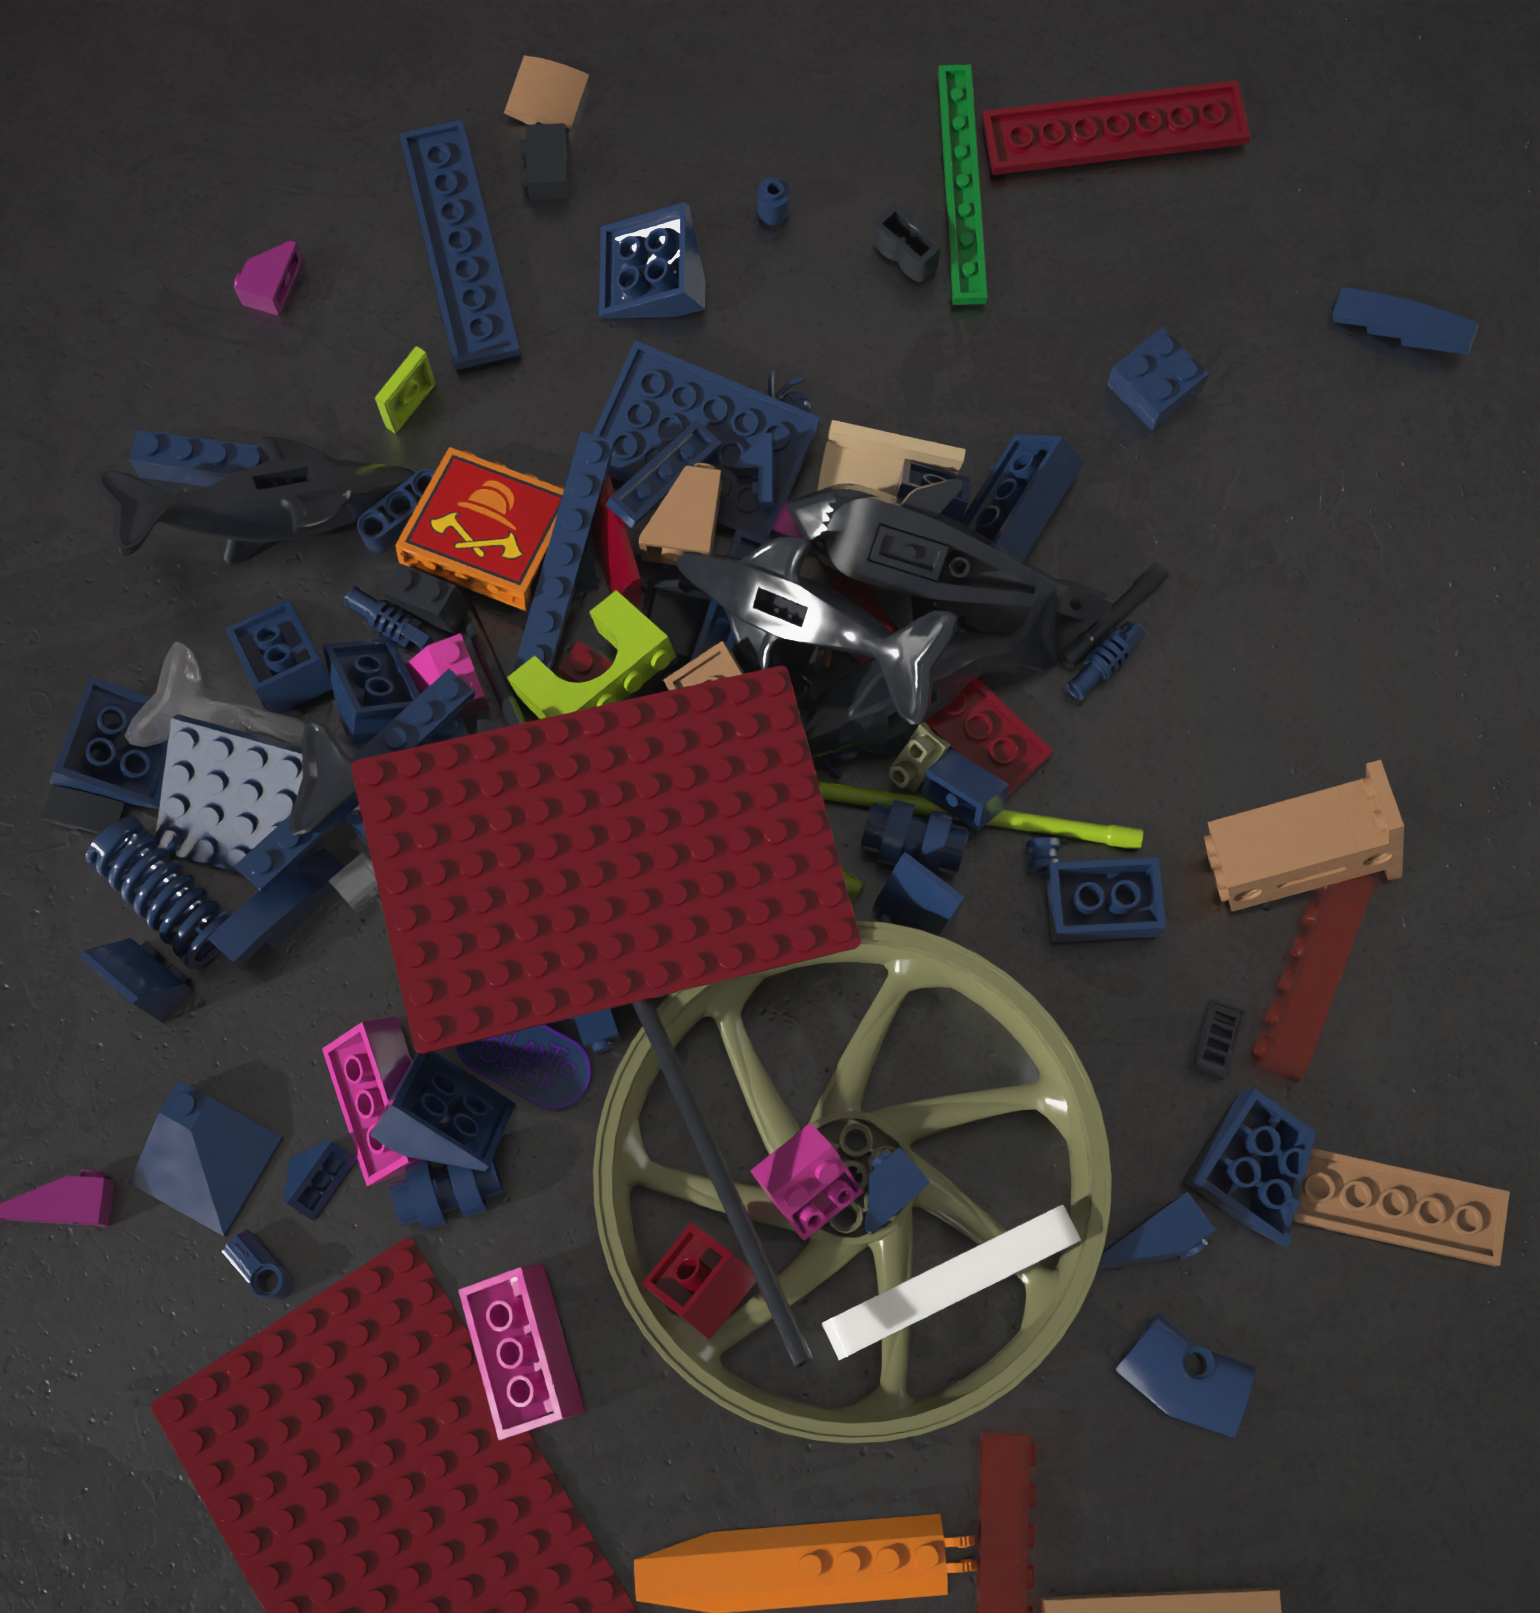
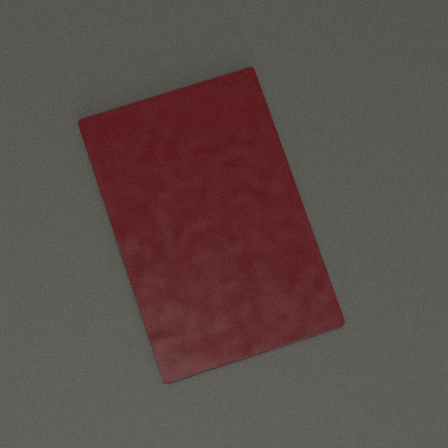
[351,666,861,1054]
[151,1238,639,1613]

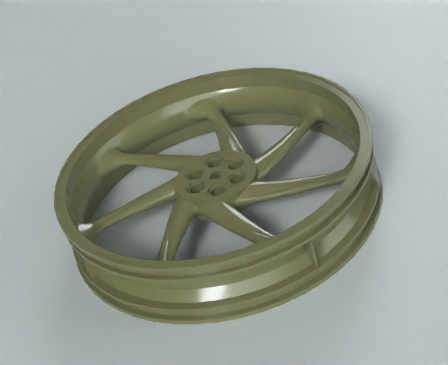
[593,920,1112,1443]

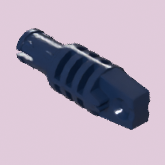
[344,586,434,649]
[1066,621,1145,700]

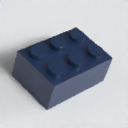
[1045,857,1166,943]

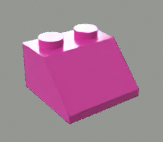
[405,633,490,718]

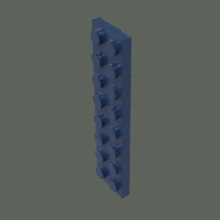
[399,119,521,370]

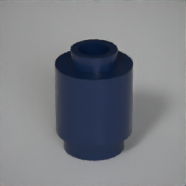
[757,177,790,225]

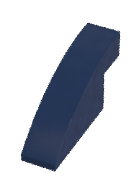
[207,848,351,968]

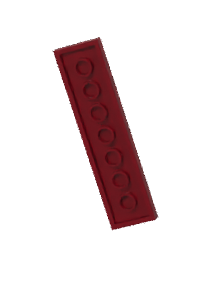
[982,80,1251,175]
[827,573,1053,798]

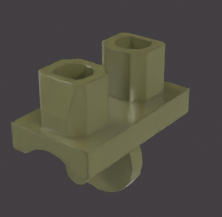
[888,722,950,794]

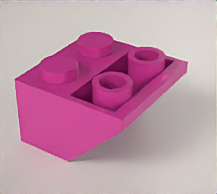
[750,1123,863,1241]

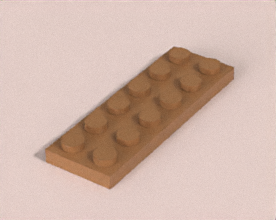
[1292,1148,1510,1267]

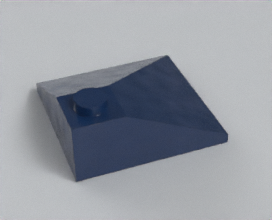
[599,202,705,318]
[49,676,192,809]
[370,1052,516,1171]
[129,1080,283,1237]

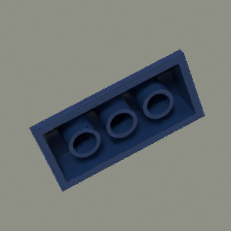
[961,434,1084,560]

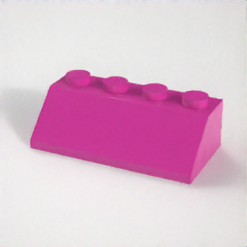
[322,1016,431,1186]
[458,1264,585,1440]

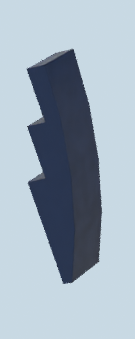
[1332,287,1478,355]

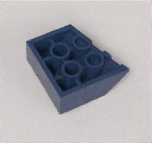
[1183,1089,1316,1247]

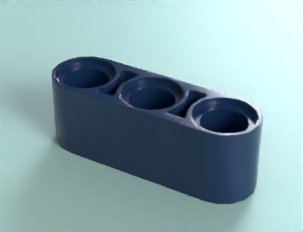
[357,469,436,552]

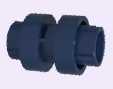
[861,799,969,875]
[389,1156,504,1231]

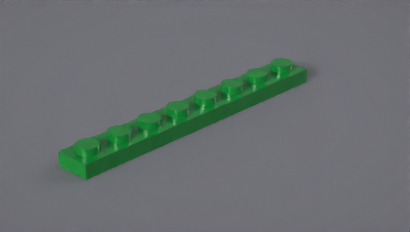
[938,64,987,305]

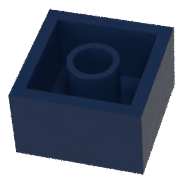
[1107,327,1209,431]

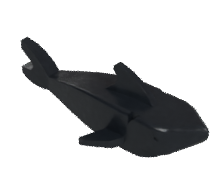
[786,478,1114,630]

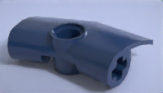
[1115,1313,1255,1437]

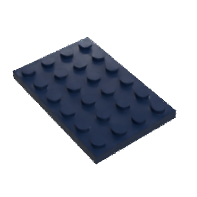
[592,340,822,540]

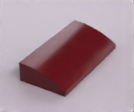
[591,472,641,606]

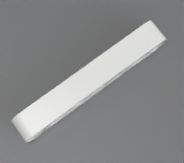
[822,1205,1081,1360]

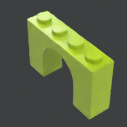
[507,590,676,719]

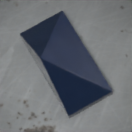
[284,1139,357,1221]

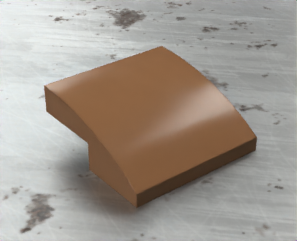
[504,55,589,135]

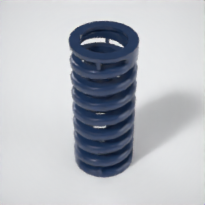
[86,816,230,969]

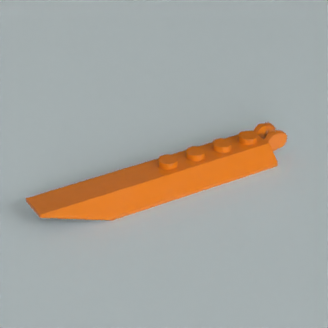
[634,1514,978,1613]

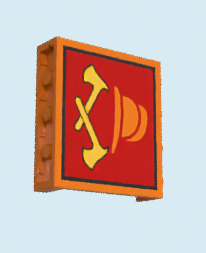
[395,447,565,611]

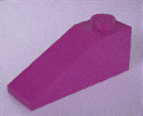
[0,1170,115,1227]

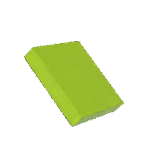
[375,346,436,433]

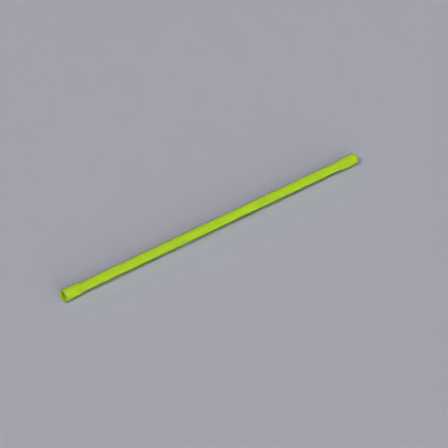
[818,781,1143,850]

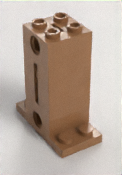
[1203,760,1404,912]

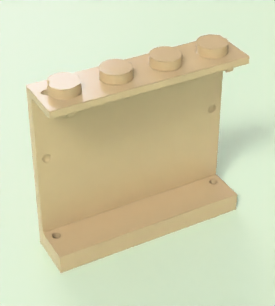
[817,420,966,496]

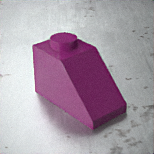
[234,241,303,316]

